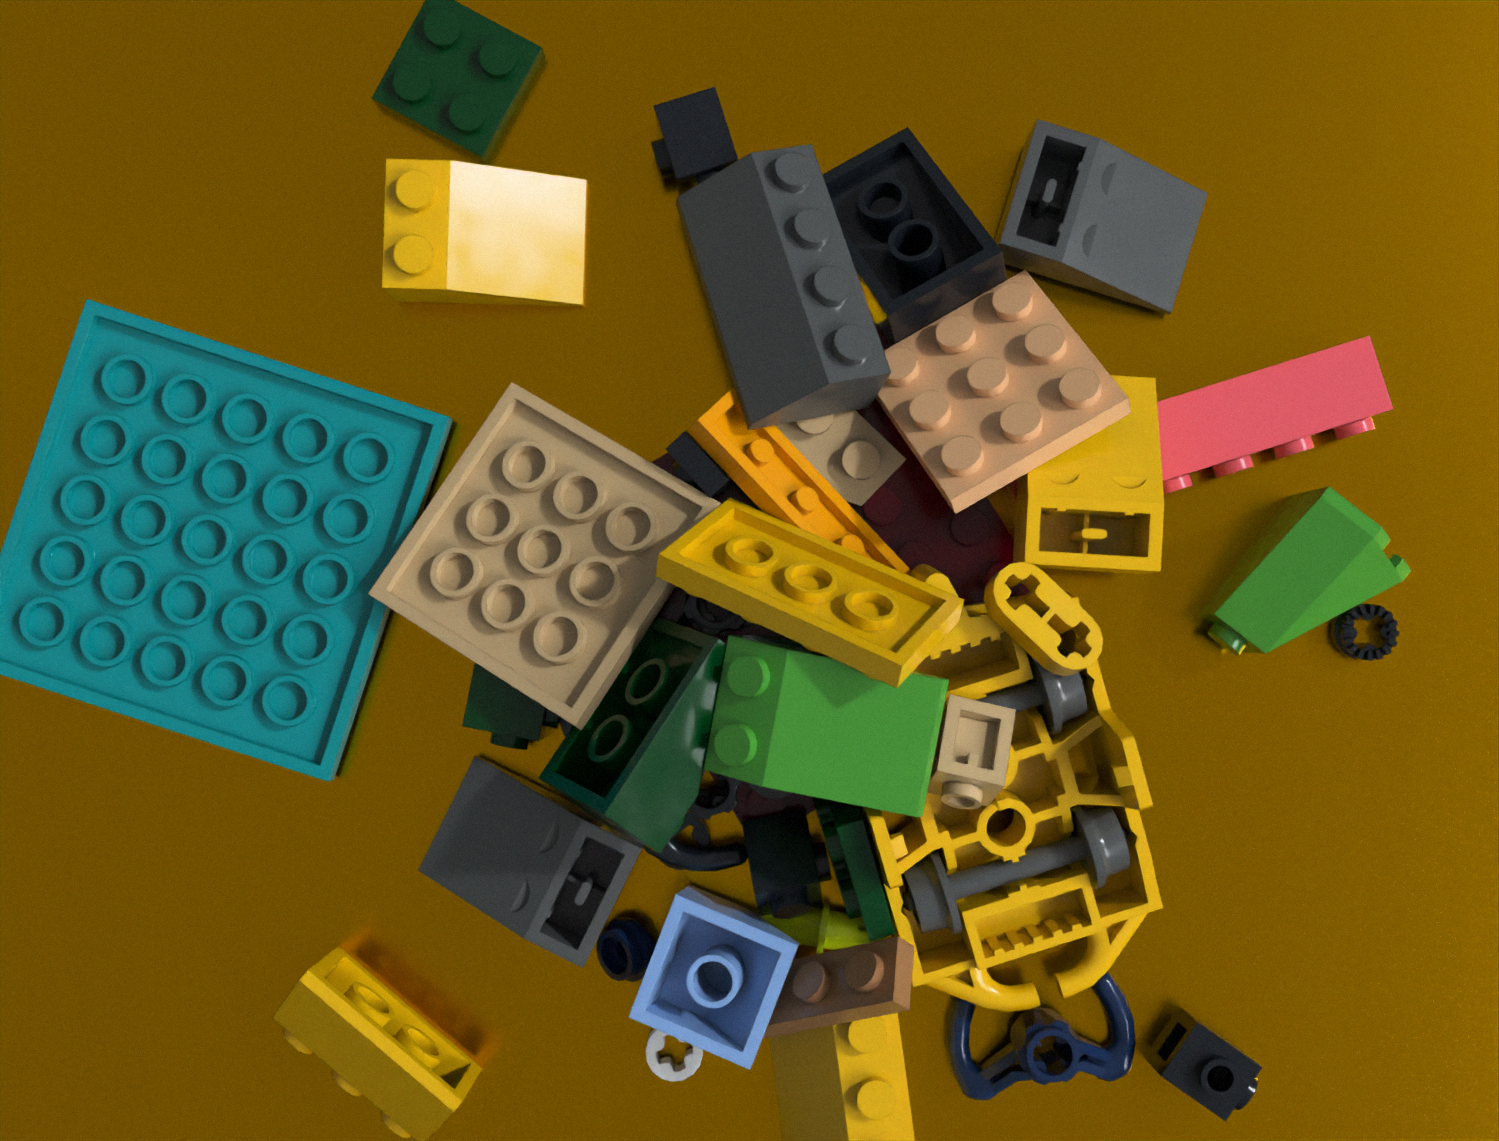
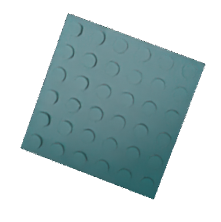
[0,299,453,782]

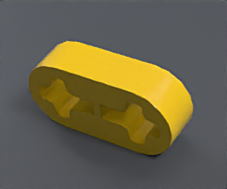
[983,562,1103,676]

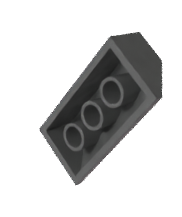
[676,144,891,430]

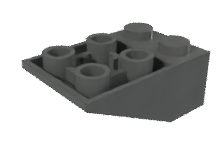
[995,119,1208,314]
[418,755,643,968]

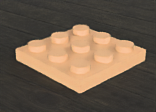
[875,270,1131,514]

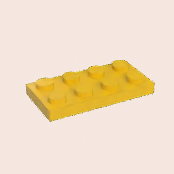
[656,497,964,688]

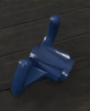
[946,972,1136,1101]

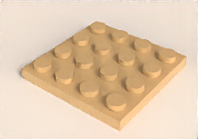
[368,382,721,730]

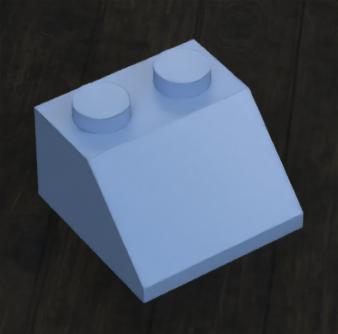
[628,885,800,1070]

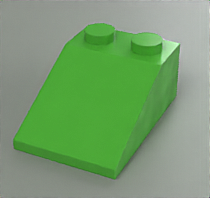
[703,635,949,817]

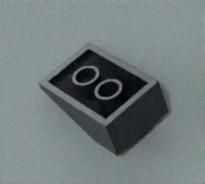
[822,127,1007,346]

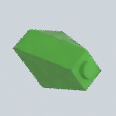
[1198,486,1411,655]

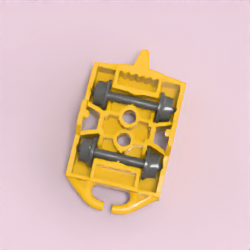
[858,564,1163,1013]

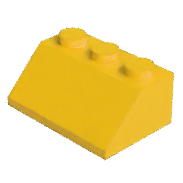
[273,946,483,1141]
[769,1013,915,1141]

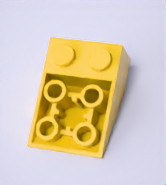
[1013,375,1164,574]

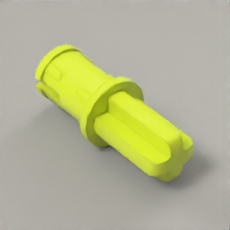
[759,903,885,954]

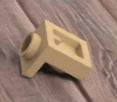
[927,694,1016,809]

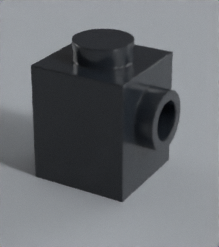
[651,87,738,194]
[742,809,832,919]
[1147,1009,1262,1121]

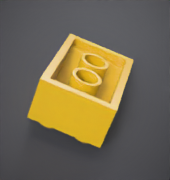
[382,159,588,307]

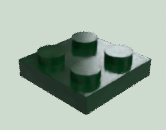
[372,0,545,164]
[812,797,896,941]

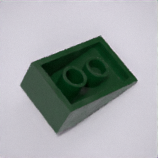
[539,616,727,854]

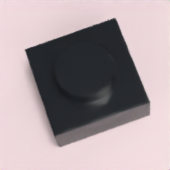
[666,431,734,498]

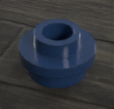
[596,917,655,982]

